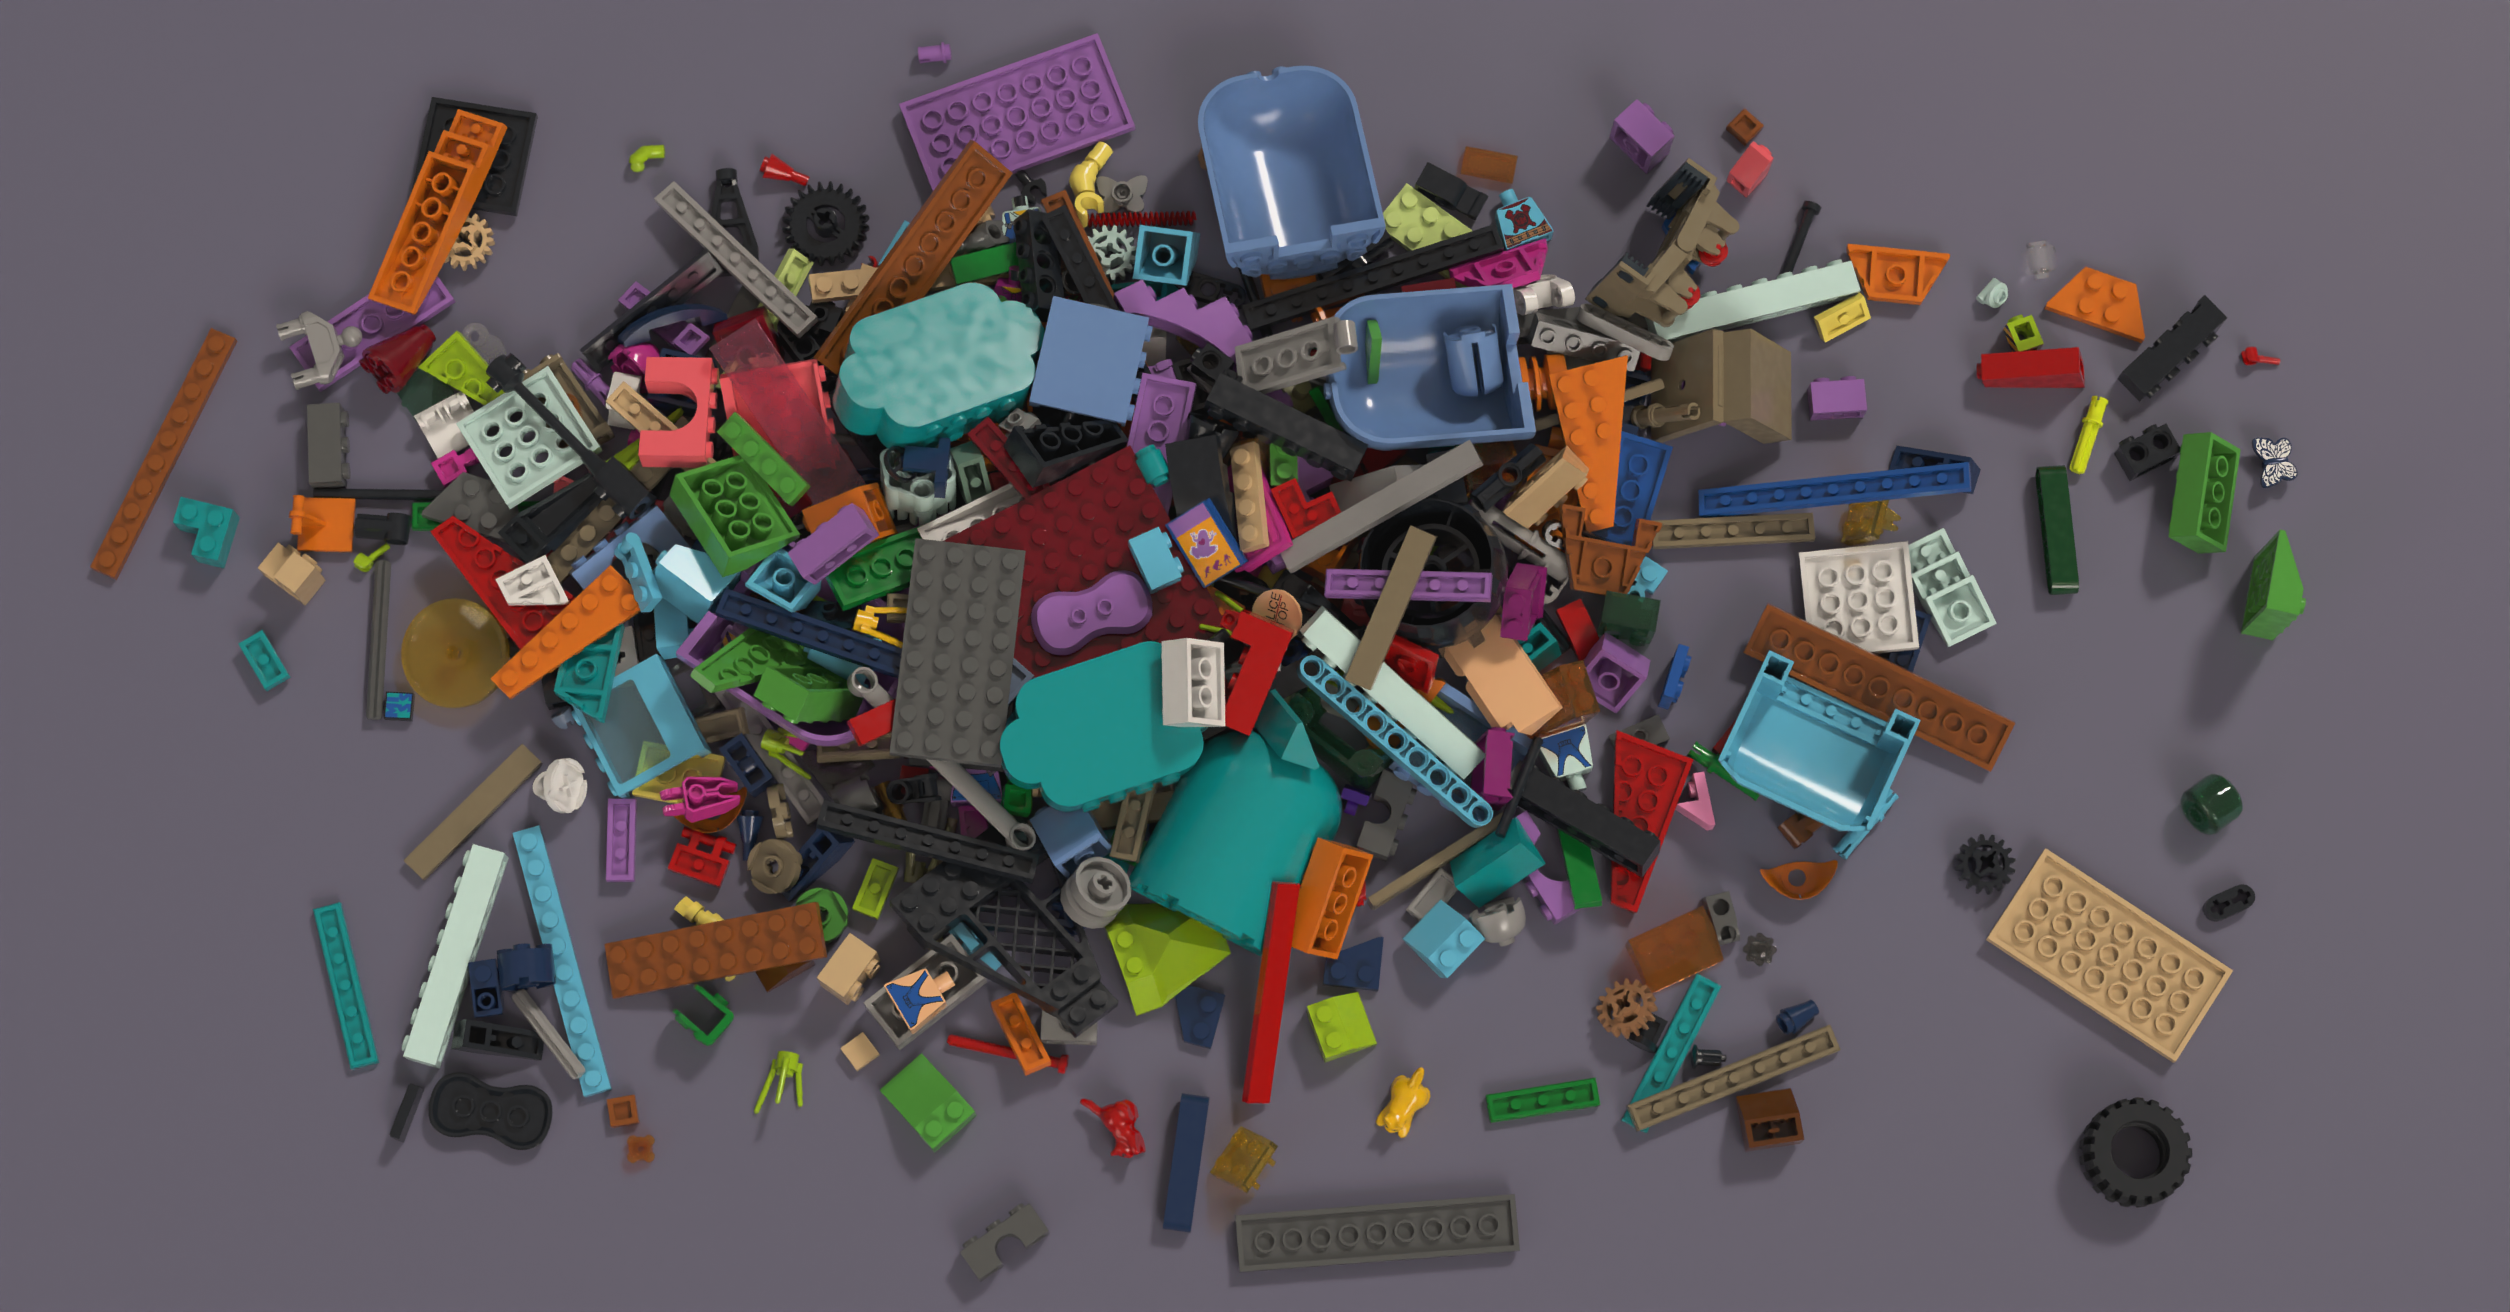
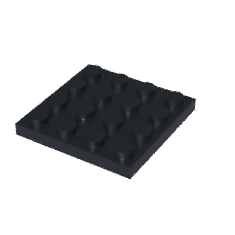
[411,97,538,216]

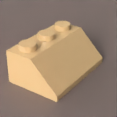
[1503,446,1589,529]

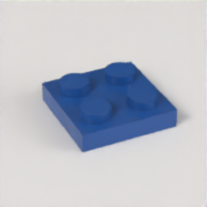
[1658,644,1692,710]

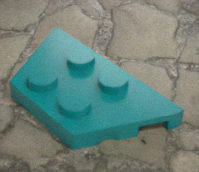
[554,624,625,723]

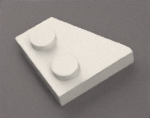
[496,555,570,605]

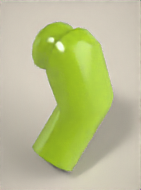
[629,145,665,172]

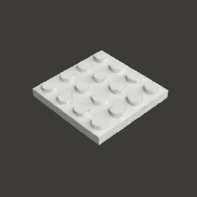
[1799,541,1919,654]

